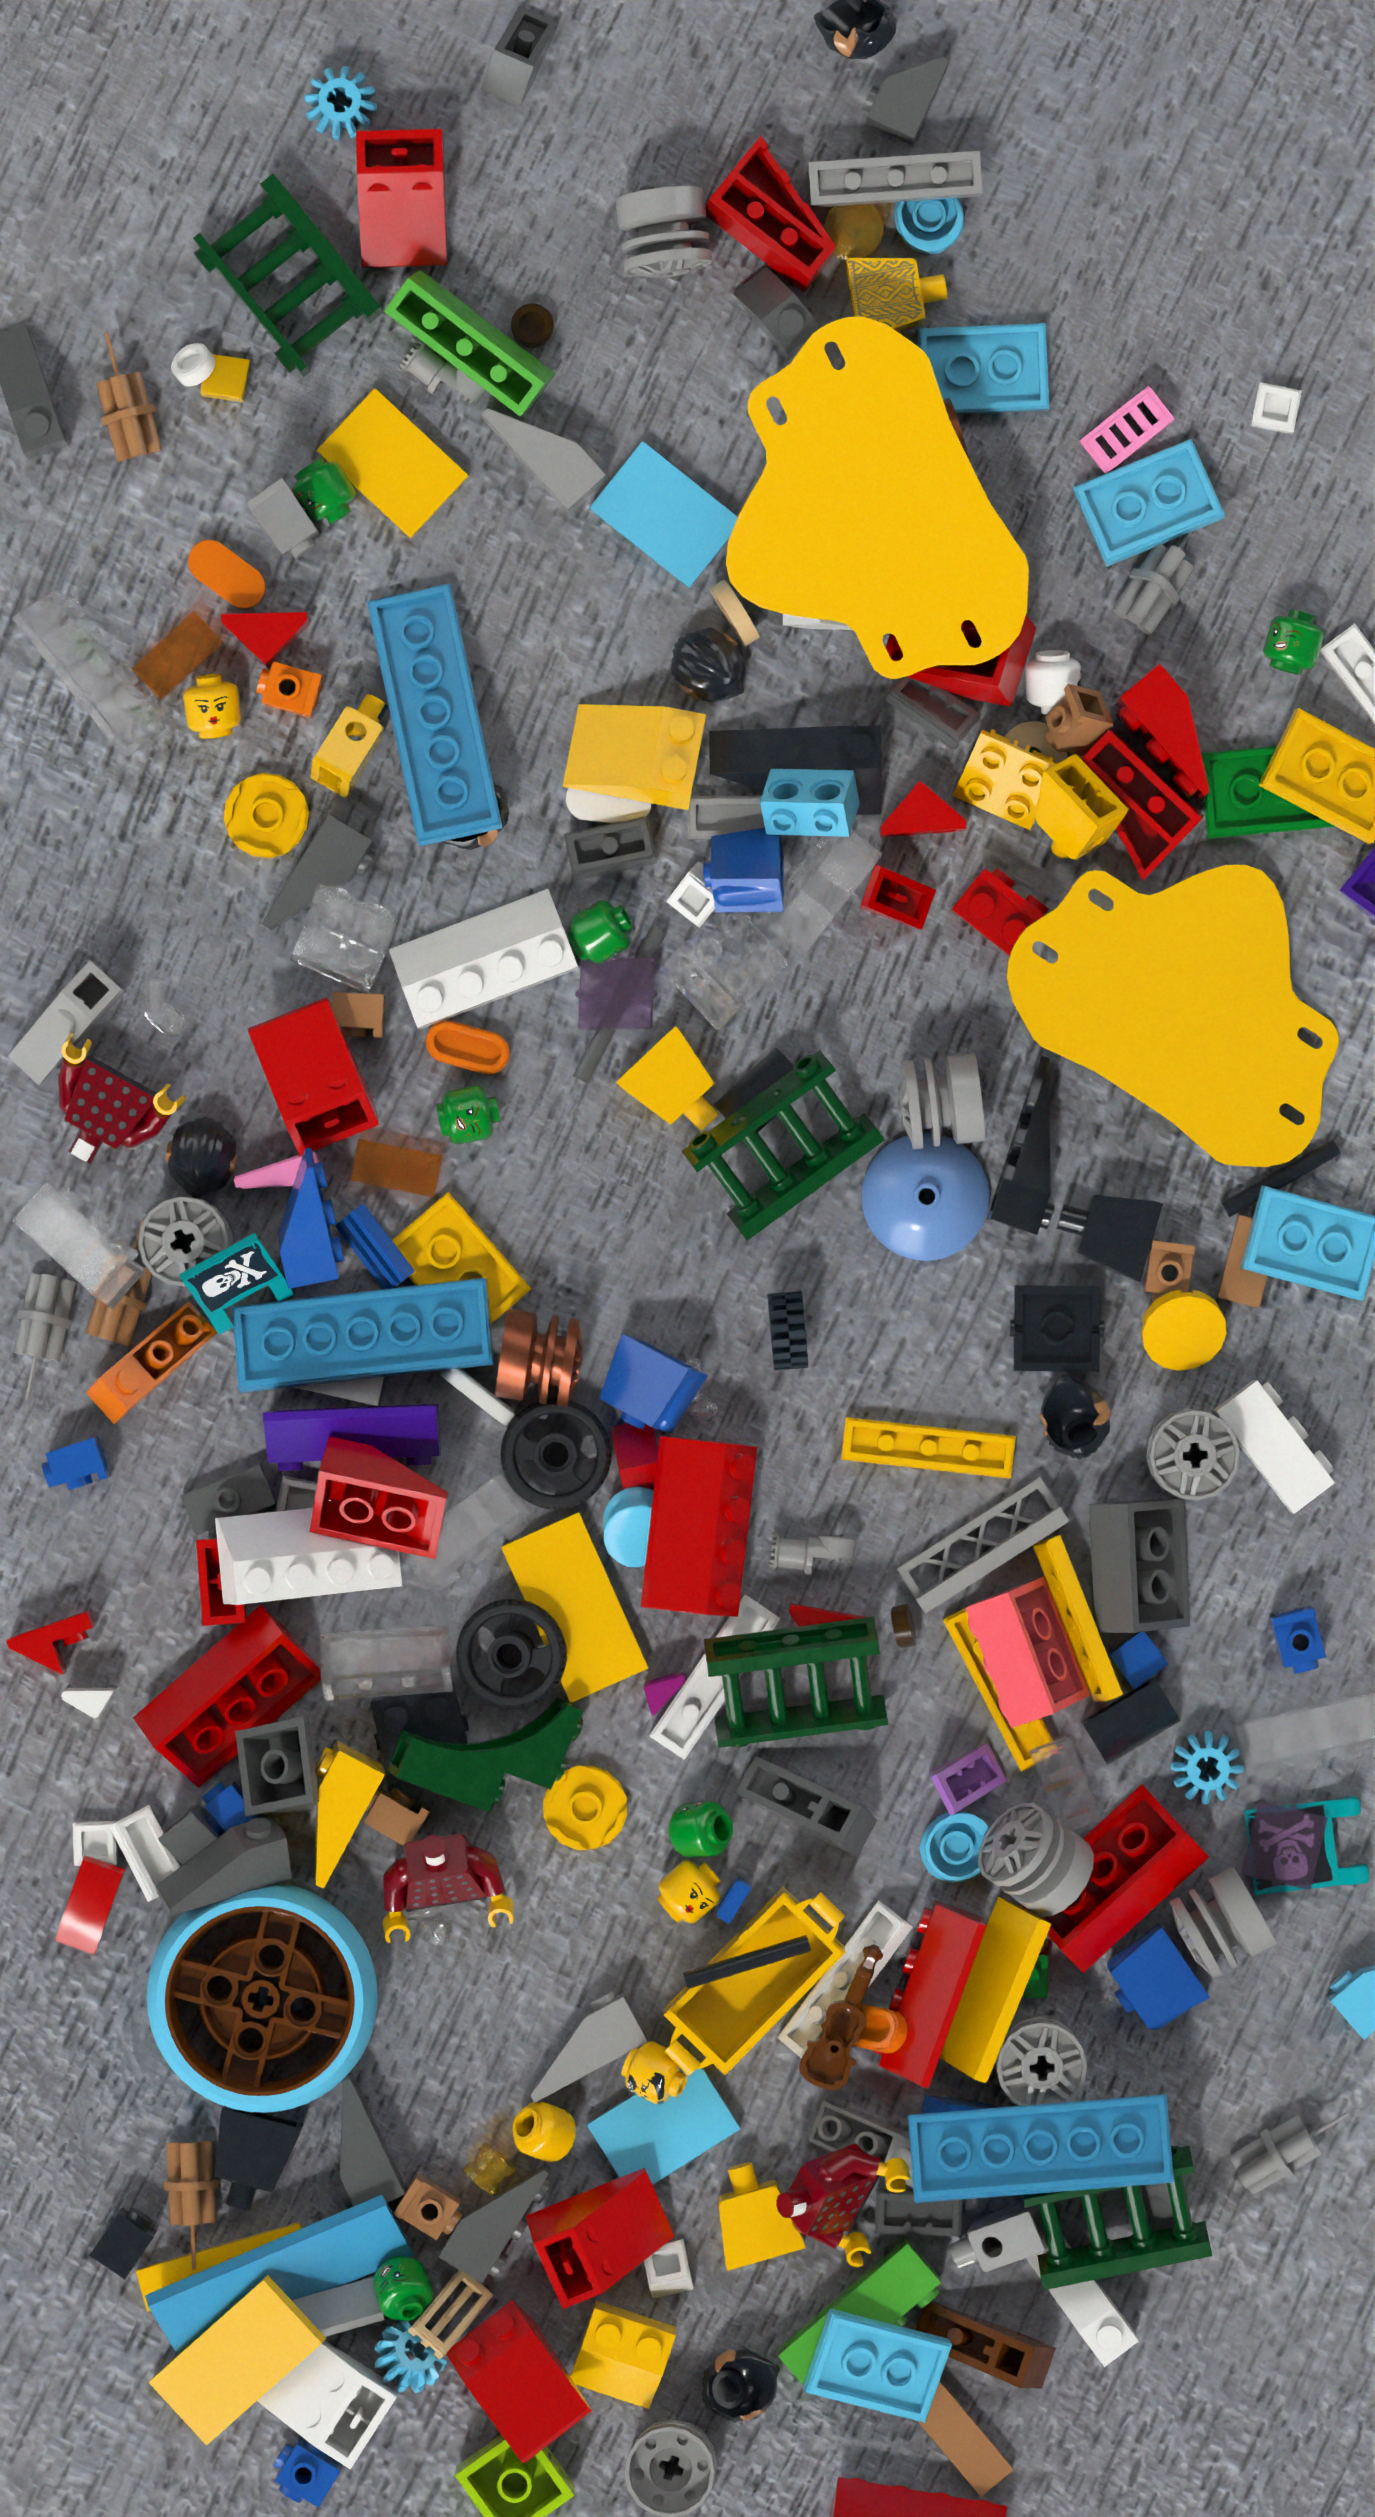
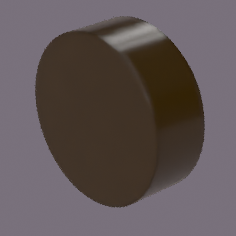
[511,303,554,348]
[891,1603,917,1648]

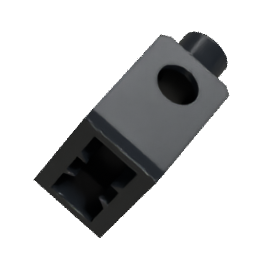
[1056,1195,1163,1282]
[215,2106,303,2211]

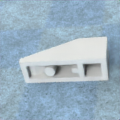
[1026,2236,1139,2367]

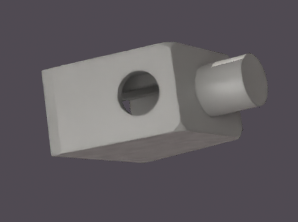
[950,2199,1048,2272]

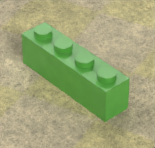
[384,269,556,417]
[777,2238,941,2395]

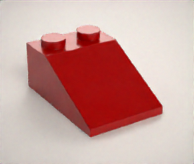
[885,614,1036,707]
[309,1436,448,1559]
[446,2300,592,2464]

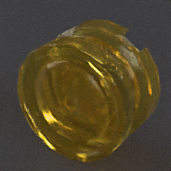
[824,204,884,262]

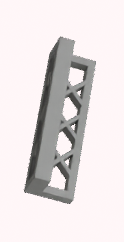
[808,151,983,208]
[896,1476,1069,1614]

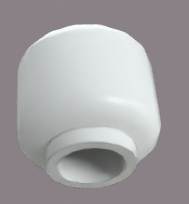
[1025,650,1081,715]

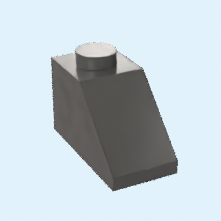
[481,6,559,107]
[862,56,949,145]
[733,267,821,360]
[158,1805,219,1864]

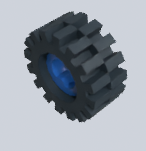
[767,1291,808,1371]

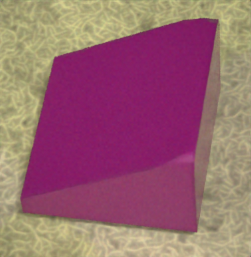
[643,1671,686,1717]

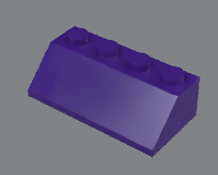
[263,1404,441,1471]

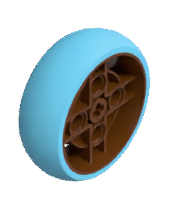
[146,1883,378,2113]

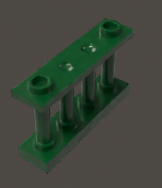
[193,174,383,377]
[681,1050,885,1241]
[704,1616,888,1748]
[1023,2146,1213,2290]

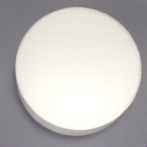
[171,343,215,386]

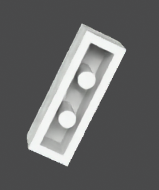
[1213,1380,1335,1514]

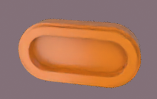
[188,540,266,610]
[426,1020,510,1075]
[852,2004,907,2053]

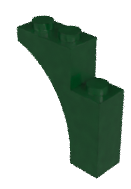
[386,1697,584,1812]

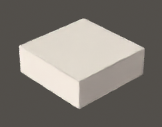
[1250,382,1302,434]
[73,1821,118,1866]

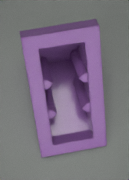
[929,1743,1007,1815]

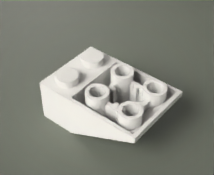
[257,2340,398,2469]

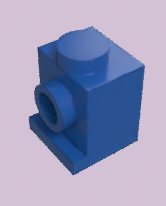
[42,1436,111,1490]
[1269,1606,1326,1674]
[201,1781,262,1836]

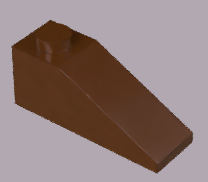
[916,2301,1056,2389]

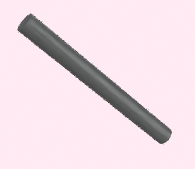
[573,925,667,1084]

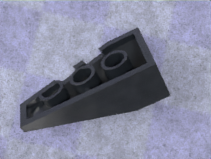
[709,725,882,815]
[987,1056,1055,1235]

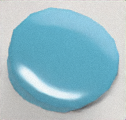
[894,198,964,254]
[603,1486,654,1567]
[919,1811,990,1883]

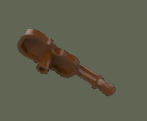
[799,1944,883,2090]

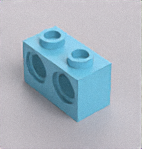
[760,769,860,837]

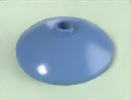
[861,1133,989,1261]

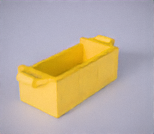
[664,1886,846,2076]

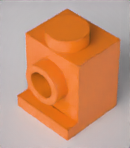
[256,661,324,719]

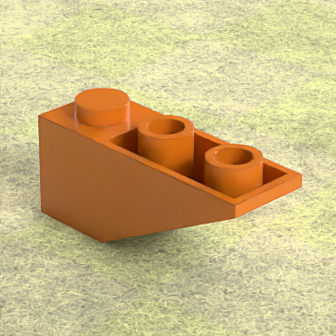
[86,1301,217,1424]

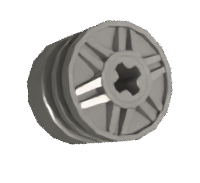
[615,186,712,278]
[898,1053,985,1149]
[138,1197,234,1287]
[1145,1408,1240,1500]
[978,1803,1094,1916]
[1169,1866,1277,1980]
[994,2014,1087,2106]
[624,2419,718,2517]

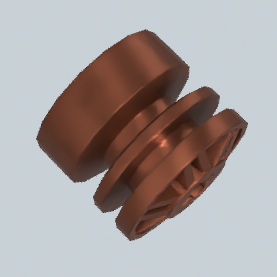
[495,1309,584,1407]

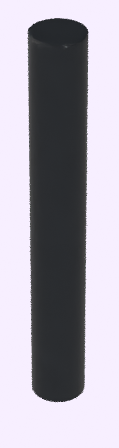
[1221,1139,1341,1217]
[683,1935,811,1989]

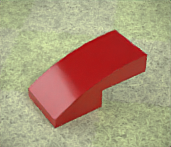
[55,1855,125,1955]

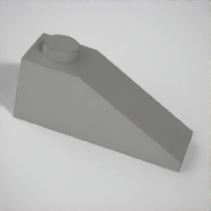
[481,408,607,514]
[247,478,319,559]
[530,1991,648,2103]

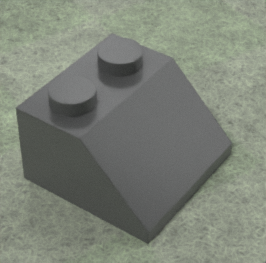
[235,1716,319,1817]

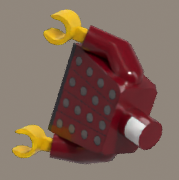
[58,1033,185,1164]
[382,1834,514,1943]
[776,2143,910,2267]

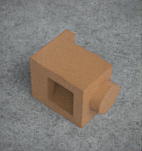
[1045,683,1113,756]
[329,992,386,1039]
[1143,1240,1195,1301]
[364,1788,431,1846]
[393,2172,463,2240]

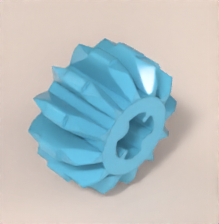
[304,66,377,141]
[1170,1731,1244,1804]
[374,2321,447,2393]

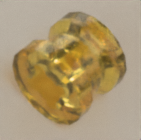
[462,2142,517,2196]

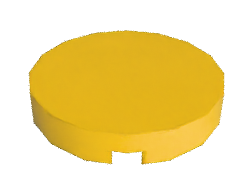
[224,773,310,859]
[1140,1290,1227,1371]
[543,1765,627,1850]

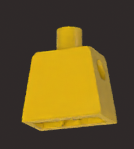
[1035,754,1128,860]
[616,1026,720,1132]
[718,2162,806,2271]

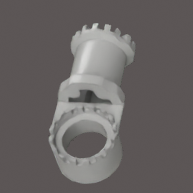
[399,340,486,407]
[768,1532,856,1575]

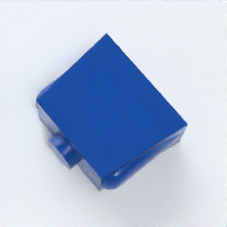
[703,827,784,912]
[599,1333,708,1433]
[1107,1923,1210,2030]

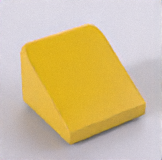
[200,354,250,403]

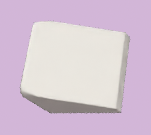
[666,862,715,928]
[61,1688,117,1719]
[644,2239,694,2298]

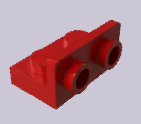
[951,868,1049,957]

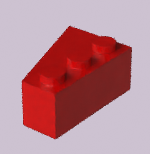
[706,135,836,293]
[1081,728,1204,881]

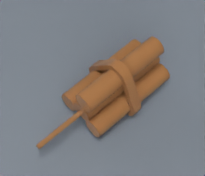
[96,332,162,462]
[85,1219,152,1347]
[163,2140,219,2270]

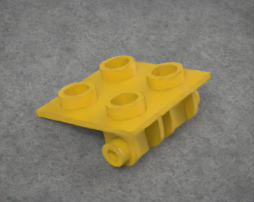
[952,729,1057,830]

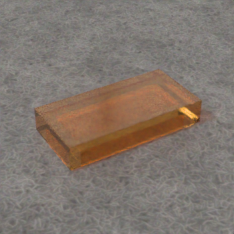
[132,611,224,701]
[350,1139,443,1197]

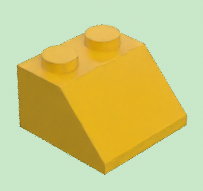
[570,2300,676,2409]

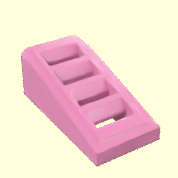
[1079,386,1175,474]
[233,1151,320,1189]

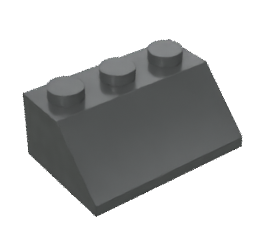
[1089,1499,1190,1633]

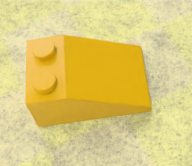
[563,704,706,810]
[314,1741,385,1889]

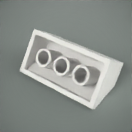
[389,889,579,1030]
[215,1508,402,1605]

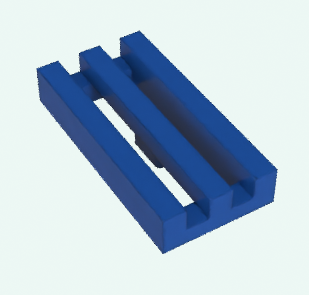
[335,1204,415,1289]

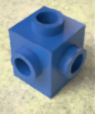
[273,2437,343,2508]

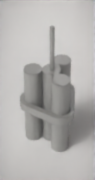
[1112,532,1194,635]
[14,1273,76,1401]
[1229,2112,1350,2195]

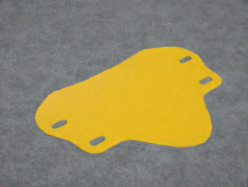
[726,317,1029,679]
[1007,865,1339,1167]

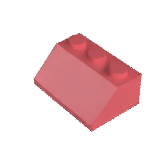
[965,1576,1091,1728]

